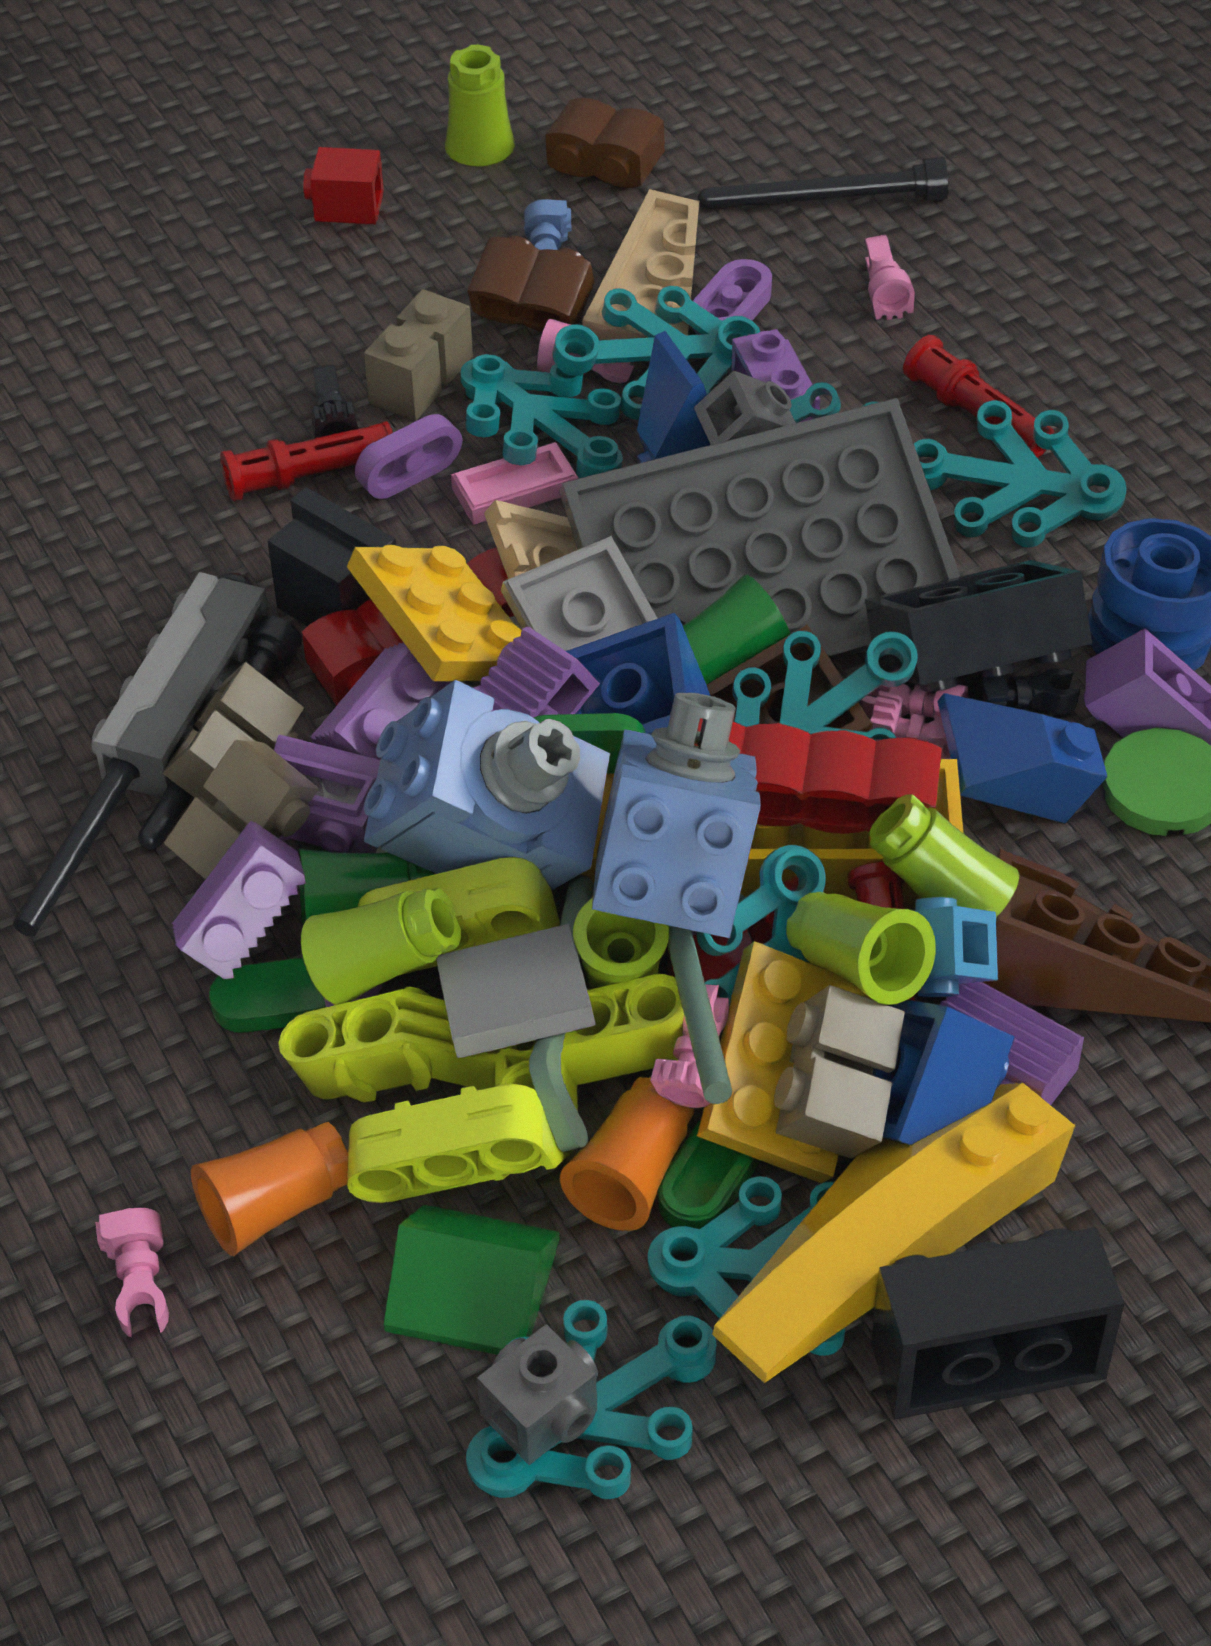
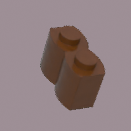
[545,98,665,188]
[467,236,594,332]

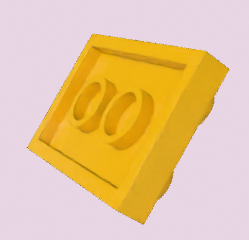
[347,545,522,682]
[697,941,873,1184]

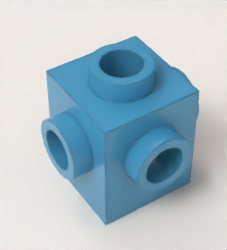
[916,897,998,998]

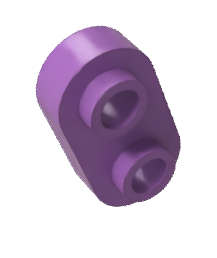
[692,259,772,335]
[355,414,462,499]

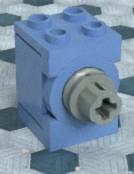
[363,680,610,891]
[592,693,761,938]

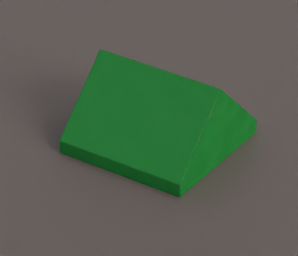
[384,1204,560,1355]

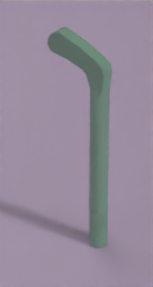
[529,875,594,1152]
[667,893,746,1104]

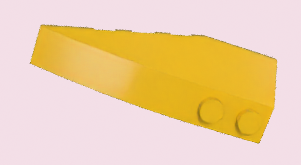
[712,1083,1075,1383]

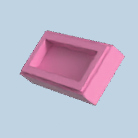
[451,442,578,525]

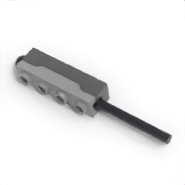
[13,572,269,937]

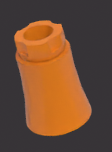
[560,1077,695,1231]
[191,1122,348,1256]

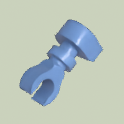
[524,199,571,250]

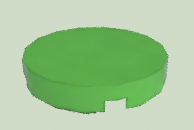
[1102,728,1211,836]

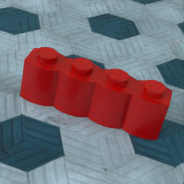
[302,547,514,706]
[694,718,942,834]

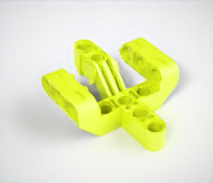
[278,857,684,1203]

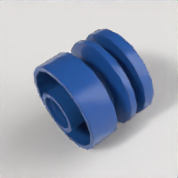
[1088,518,1211,671]

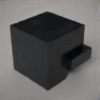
[267,487,396,626]

